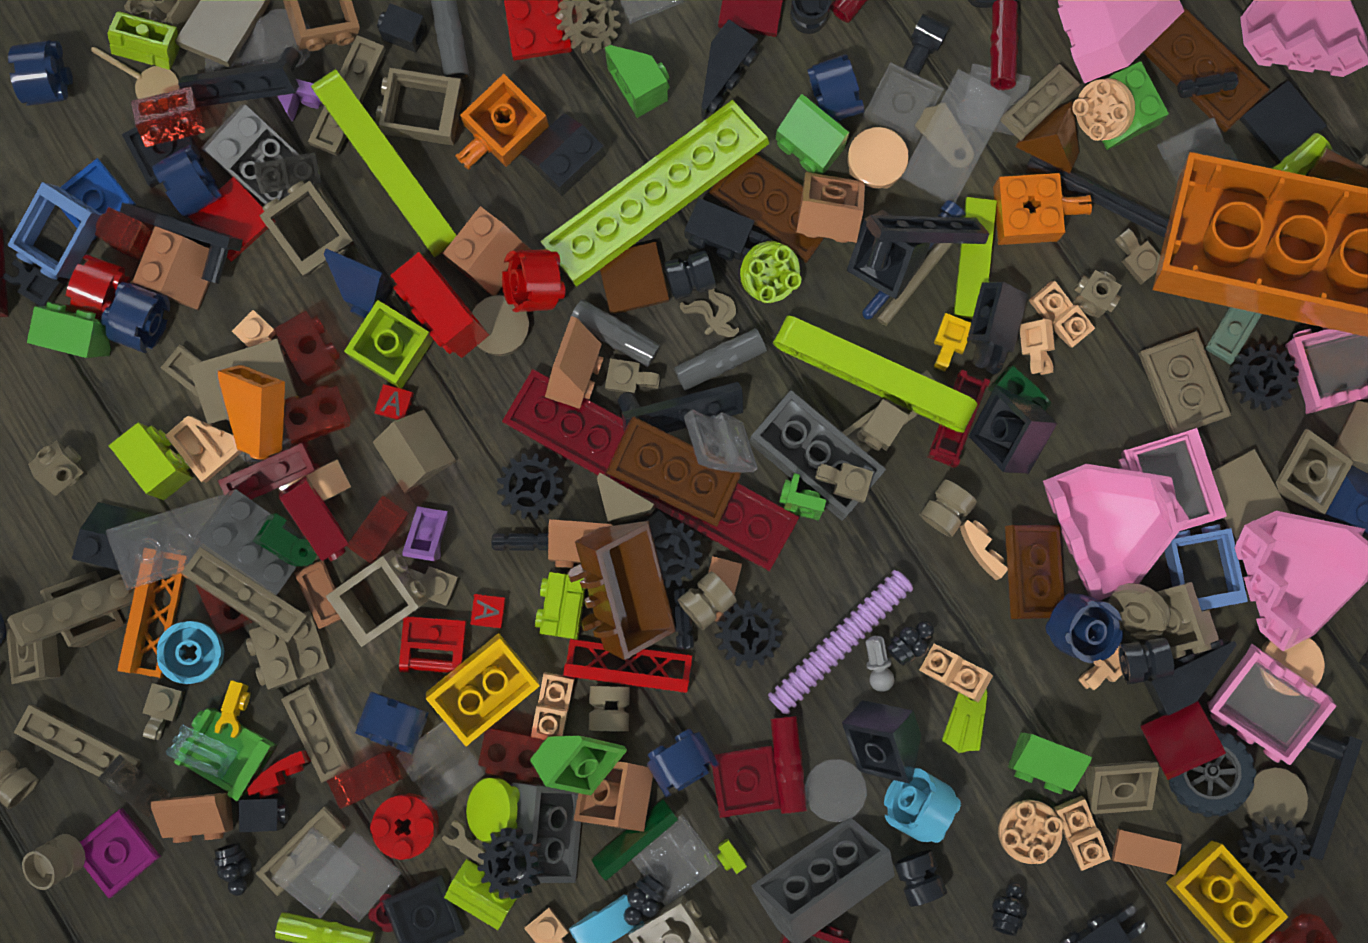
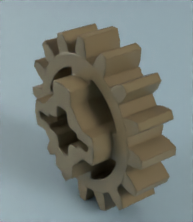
[555,0,621,54]

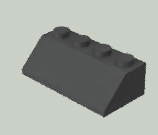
[749,390,886,521]
[751,817,895,943]

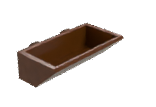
[568,521,676,660]

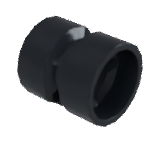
[790,0,831,34]
[664,250,716,300]
[1118,637,1174,685]
[893,850,948,907]

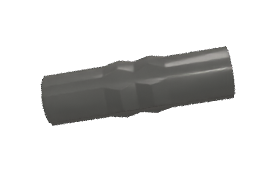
[431,0,469,80]
[569,299,661,367]
[674,328,767,391]

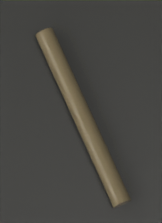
[877,243,953,326]

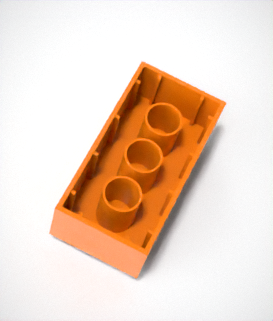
[1152,152,1368,337]

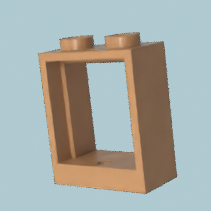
[283,0,360,51]

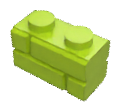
[108,11,180,70]
[535,572,586,640]
[444,859,516,930]

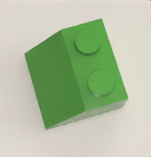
[605,45,670,118]
[1102,61,1169,150]
[776,94,849,175]
[27,302,111,358]
[1008,732,1092,795]
[530,736,627,796]

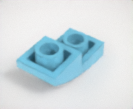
[569,895,643,943]

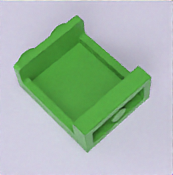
[174,708,277,801]

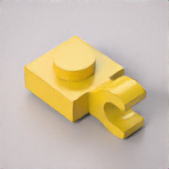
[934,313,971,372]
[215,681,250,738]

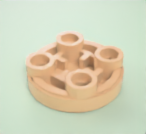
[1072,78,1135,141]
[848,127,908,188]
[1260,638,1325,695]
[998,800,1063,864]

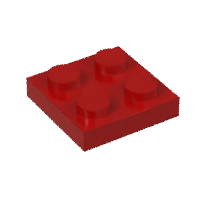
[504,0,572,61]

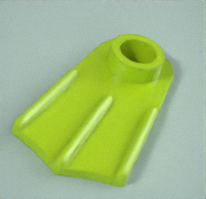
[942,690,987,753]

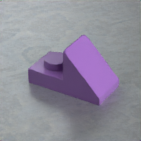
[278,79,324,121]
[403,506,448,561]

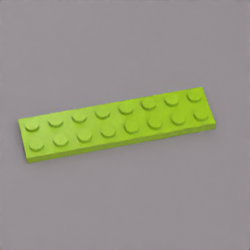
[540,100,769,287]

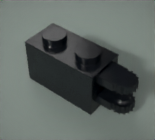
[684,198,773,261]
[967,282,1028,374]
[1060,903,1148,943]

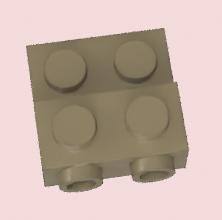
[1154,582,1219,659]
[246,610,332,690]
[628,895,719,943]

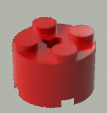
[502,249,565,312]
[65,254,131,320]
[370,793,439,860]

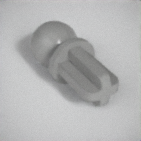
[866,636,894,692]

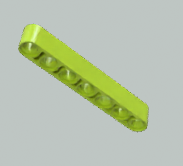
[311,69,456,257]
[773,316,978,432]

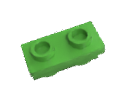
[779,473,826,520]

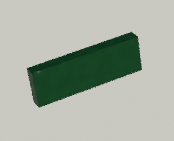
[591,799,679,881]

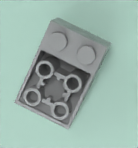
[201,104,314,205]

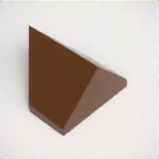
[1015,101,1079,174]

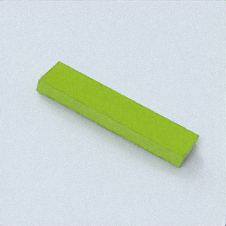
[953,197,997,319]

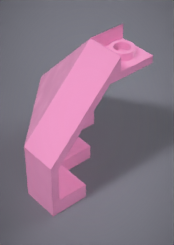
[1058,0,1184,84]
[1240,0,1368,77]
[1043,464,1189,601]
[1234,511,1368,651]

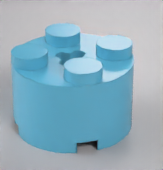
[157,621,225,684]
[884,768,961,843]

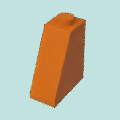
[218,365,285,460]

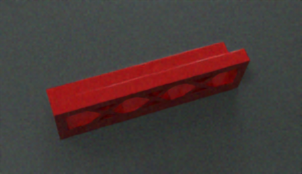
[563,639,692,693]

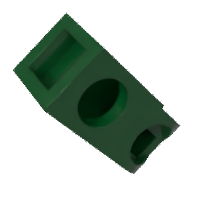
[988,366,1051,411]
[253,513,317,567]

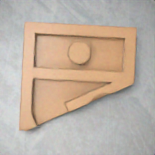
[165,416,243,483]

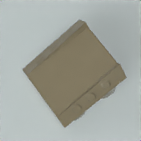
[124,0,200,35]

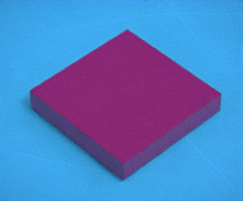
[80,808,161,899]

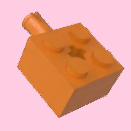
[455,74,549,170]
[993,173,1092,245]

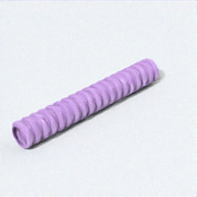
[768,570,913,714]

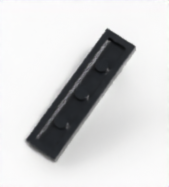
[178,47,301,108]
[119,202,243,284]
[866,215,990,271]
[618,382,744,433]
[1305,732,1363,860]

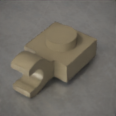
[1115,229,1160,285]
[605,358,660,395]
[815,463,873,503]
[408,566,458,606]
[143,683,185,740]
[442,820,486,865]

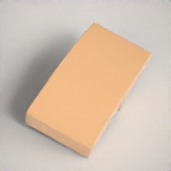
[1029,281,1095,348]
[277,460,351,501]
[960,520,1008,580]
[919,644,993,703]
[531,672,575,739]
[1053,796,1110,871]

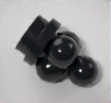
[887,621,934,666]
[213,843,252,896]
[623,874,667,926]
[991,882,1027,936]

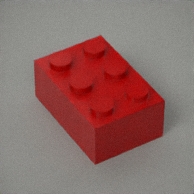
[390,252,490,358]

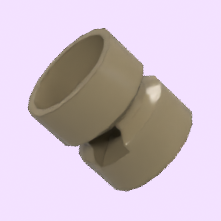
[919,479,977,538]
[678,571,737,630]
[589,686,630,731]
[0,749,39,809]
[22,834,85,890]

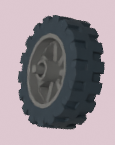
[1169,730,1256,817]

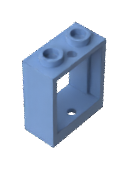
[8,182,106,280]
[1165,524,1248,610]

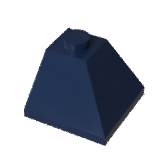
[324,248,392,319]
[1304,465,1368,537]

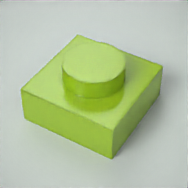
[717,838,747,874]

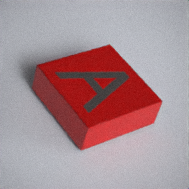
[374,384,414,420]
[470,594,506,629]

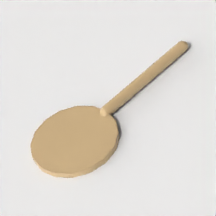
[91,47,180,110]

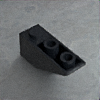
[701,19,759,119]
[1144,638,1237,716]

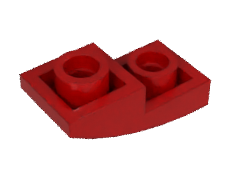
[247,750,311,798]

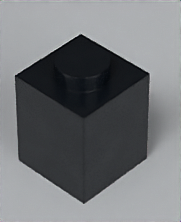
[377,3,427,53]
[239,797,289,832]

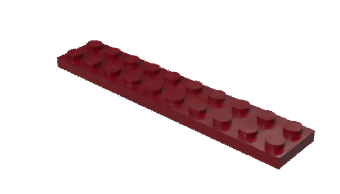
[502,369,799,572]

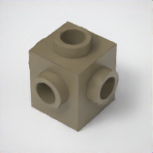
[1072,270,1122,318]
[28,440,84,496]

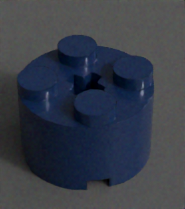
[8,40,73,106]
[807,54,865,122]
[152,145,222,218]
[101,282,170,353]
[1046,593,1123,663]
[355,692,429,755]
[646,728,720,797]

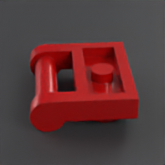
[399,616,467,673]

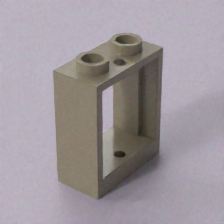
[376,68,464,146]
[259,181,355,278]
[326,550,428,647]

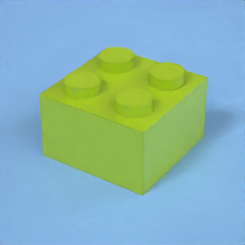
[344,300,433,389]
[108,422,193,500]

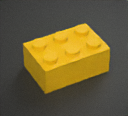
[426,633,540,746]
[1166,841,1288,943]

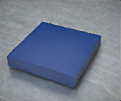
[60,158,136,241]

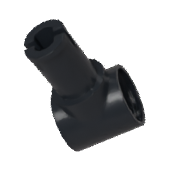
[903,14,950,77]

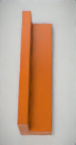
[117,548,189,678]

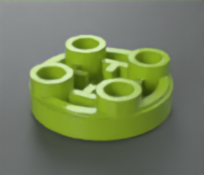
[740,241,802,303]
[466,778,520,841]

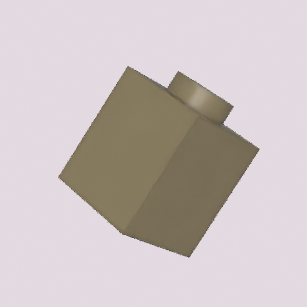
[860,399,909,451]

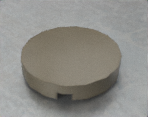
[472,295,530,356]
[1108,583,1171,640]
[1243,767,1308,825]

